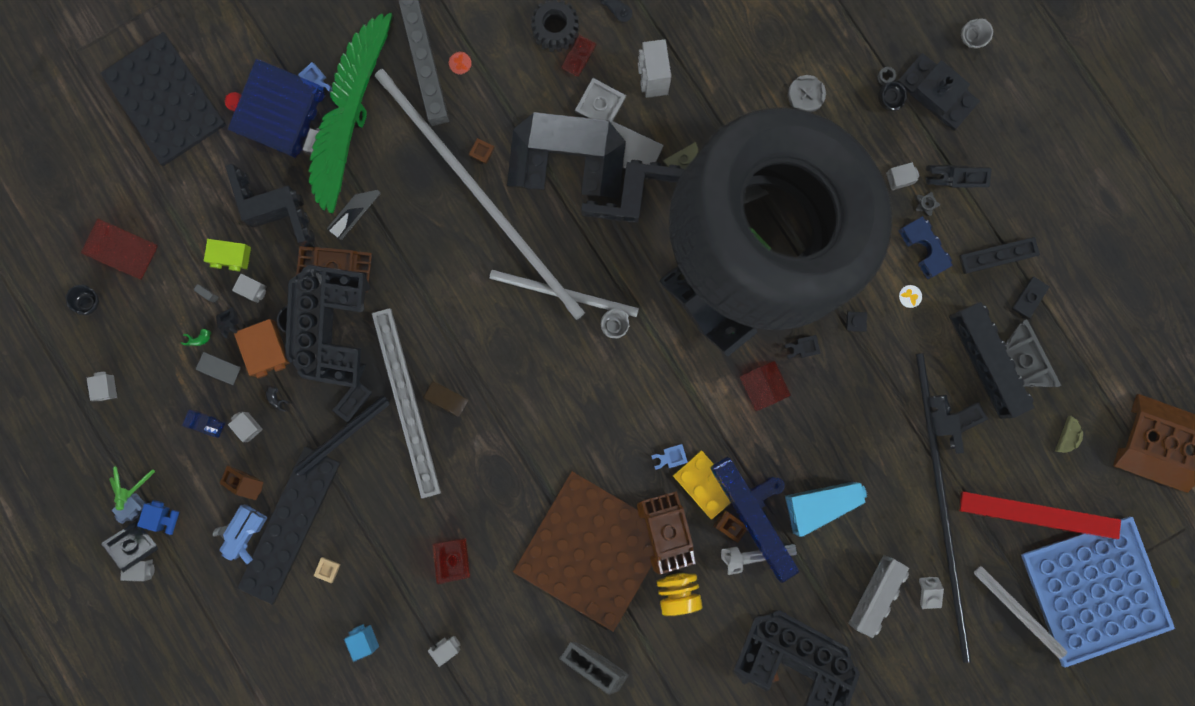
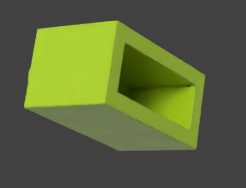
[204,239,251,272]

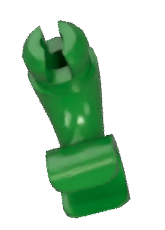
[181,329,211,346]

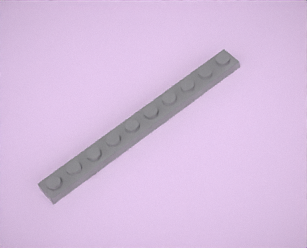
[372,308,441,499]

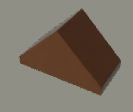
[713,510,749,543]

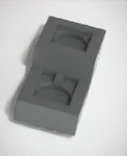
[196,352,241,385]

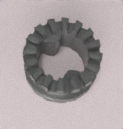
[877,67,896,85]

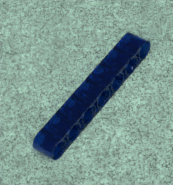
[711,457,799,583]

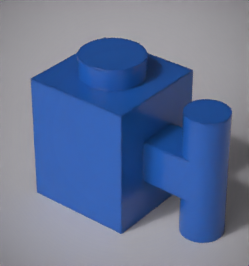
[137,500,179,535]

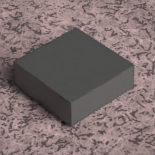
[194,284,219,302]

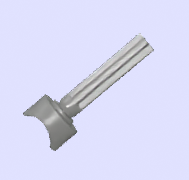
[721,544,797,575]

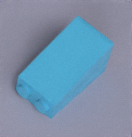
[785,482,867,537]

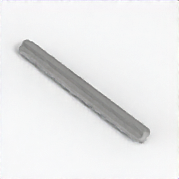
[974,566,1067,659]

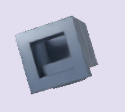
[111,493,145,524]

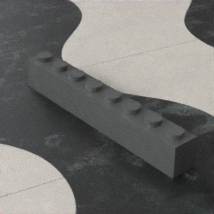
[399,0,450,126]

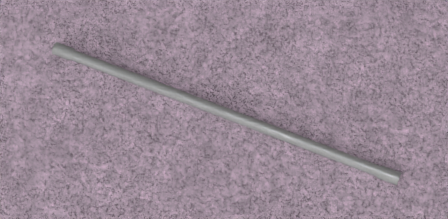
[375,69,585,320]

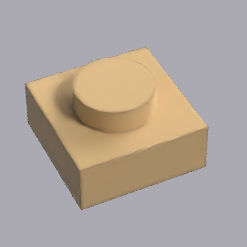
[314,557,341,583]

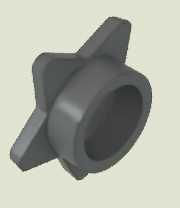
[916,192,940,216]

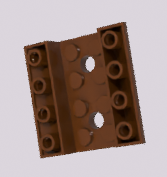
[1113,394,1195,493]

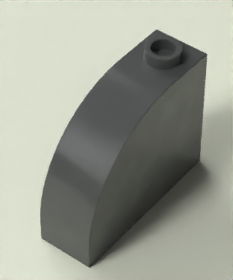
[560,642,629,694]

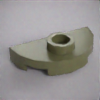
[663,142,698,169]
[1055,416,1083,453]

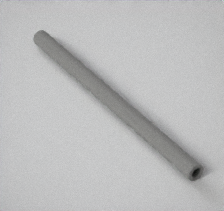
[490,270,639,317]

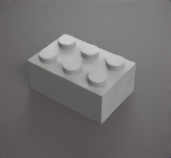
[638,39,671,98]

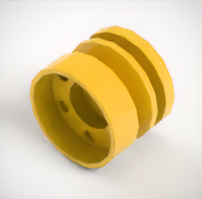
[656,573,702,616]

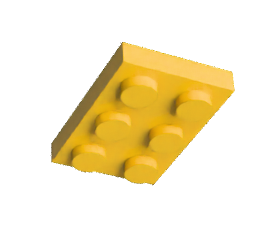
[673,450,740,520]

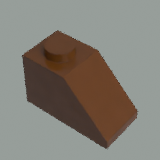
[220,466,264,500]

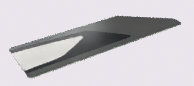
[327,190,380,240]

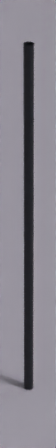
[916,353,971,663]

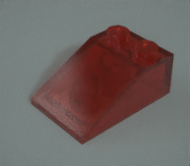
[81,219,158,280]

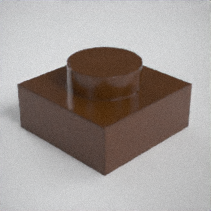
[469,138,495,164]

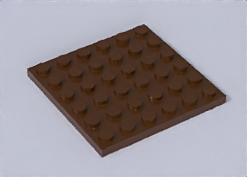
[513,471,655,632]

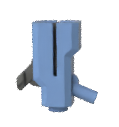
[213,505,267,564]

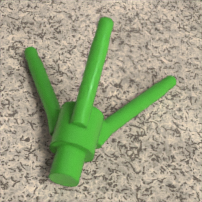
[109,467,155,510]

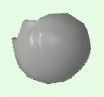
[961,19,994,48]
[601,308,630,339]

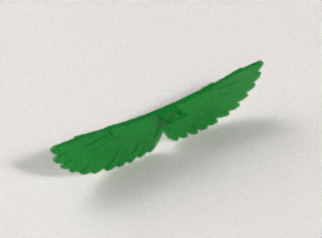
[309,13,393,213]

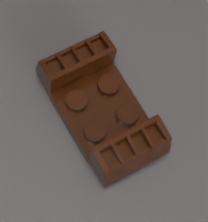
[296,246,372,293]
[637,491,696,575]

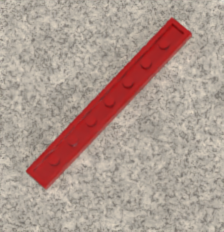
[959,492,1121,539]

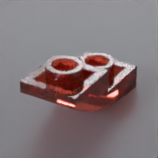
[562,35,597,77]

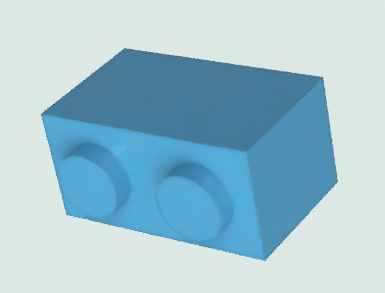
[344,624,379,662]

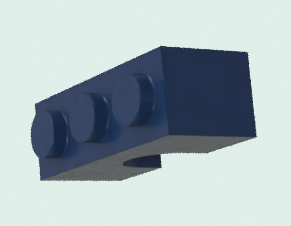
[898,216,953,279]

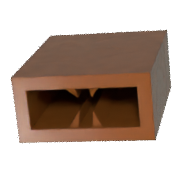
[234,319,290,379]

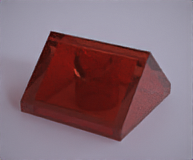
[740,361,791,411]
[432,539,470,584]

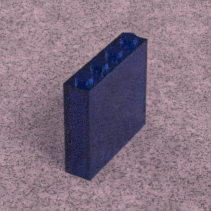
[228,59,324,158]

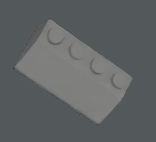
[848,555,909,638]

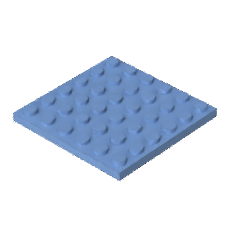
[1021,516,1175,667]

